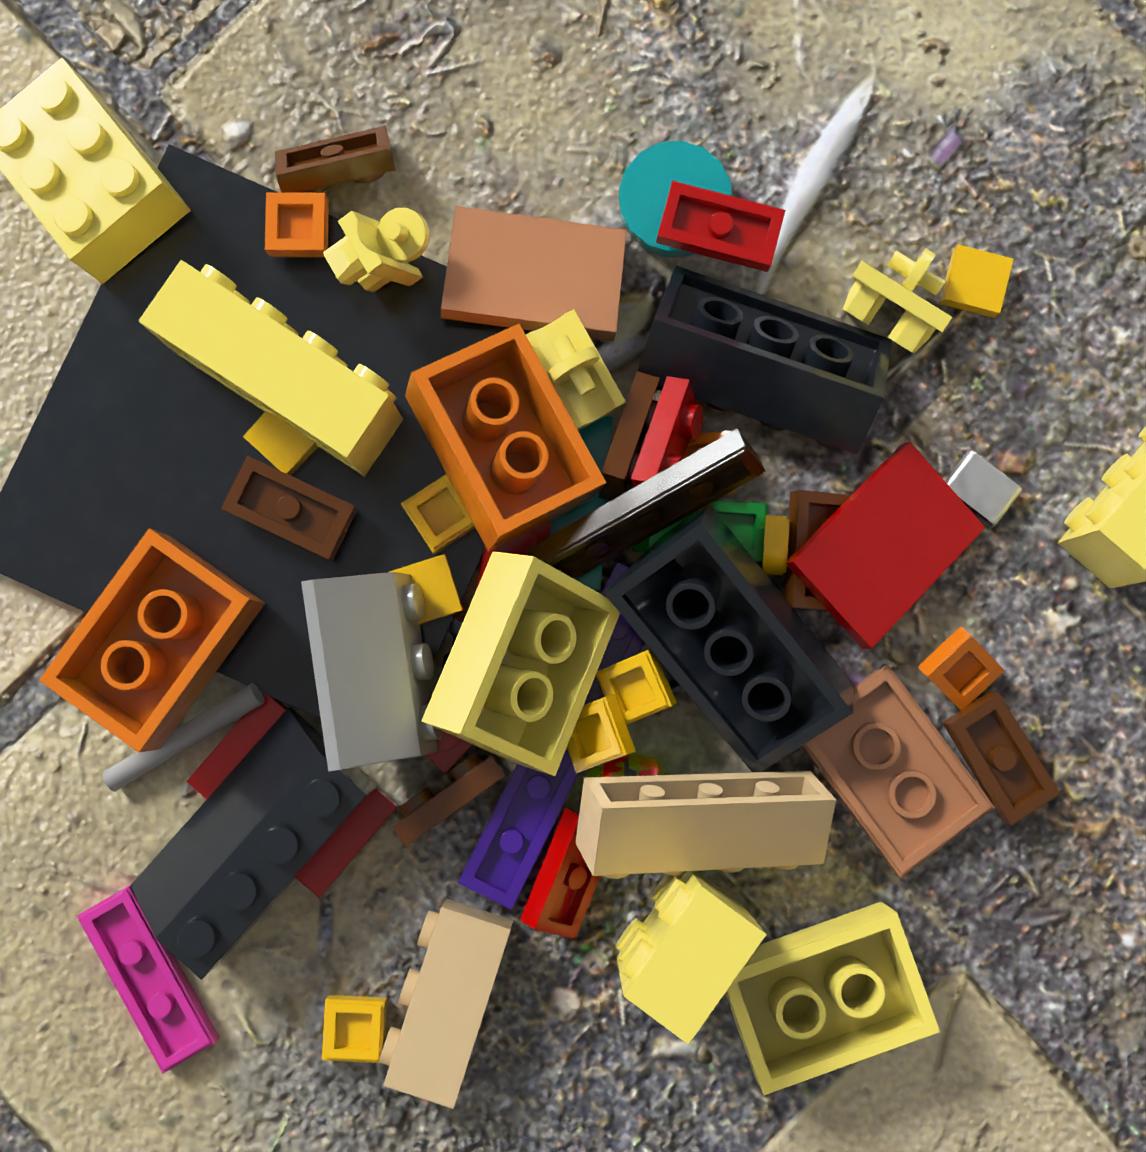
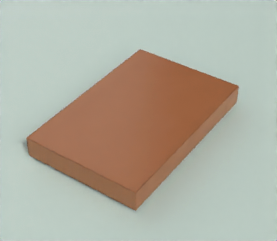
[441,206,627,342]
[801,664,995,878]

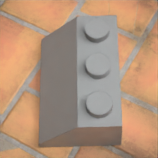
[301,572,443,772]

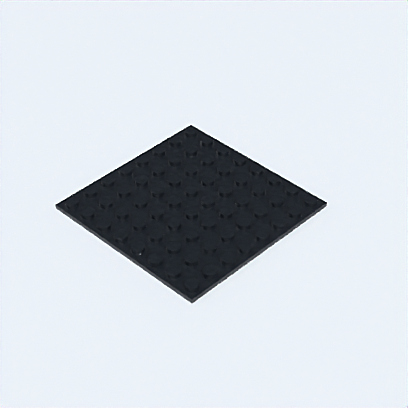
[0,144,532,719]

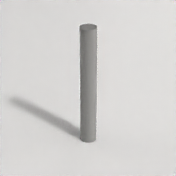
[102,683,265,792]

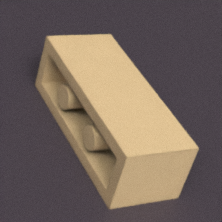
[379,898,513,1109]

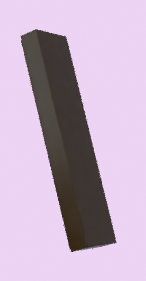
[526,429,765,579]

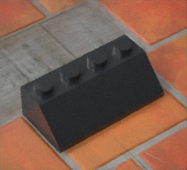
[637,265,892,455]
[605,504,853,772]
[130,707,378,980]

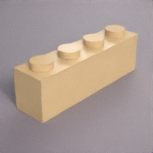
[576,771,836,879]

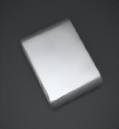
[945,450,1022,528]

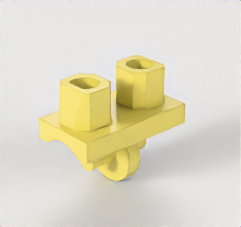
[323,208,430,293]
[843,248,952,353]
[526,309,626,431]

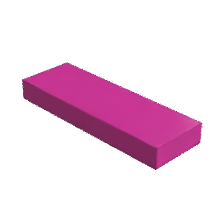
[77,885,220,1074]

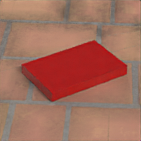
[785,442,986,649]
[186,693,400,898]

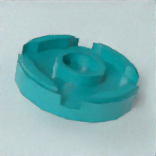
[618,141,732,258]

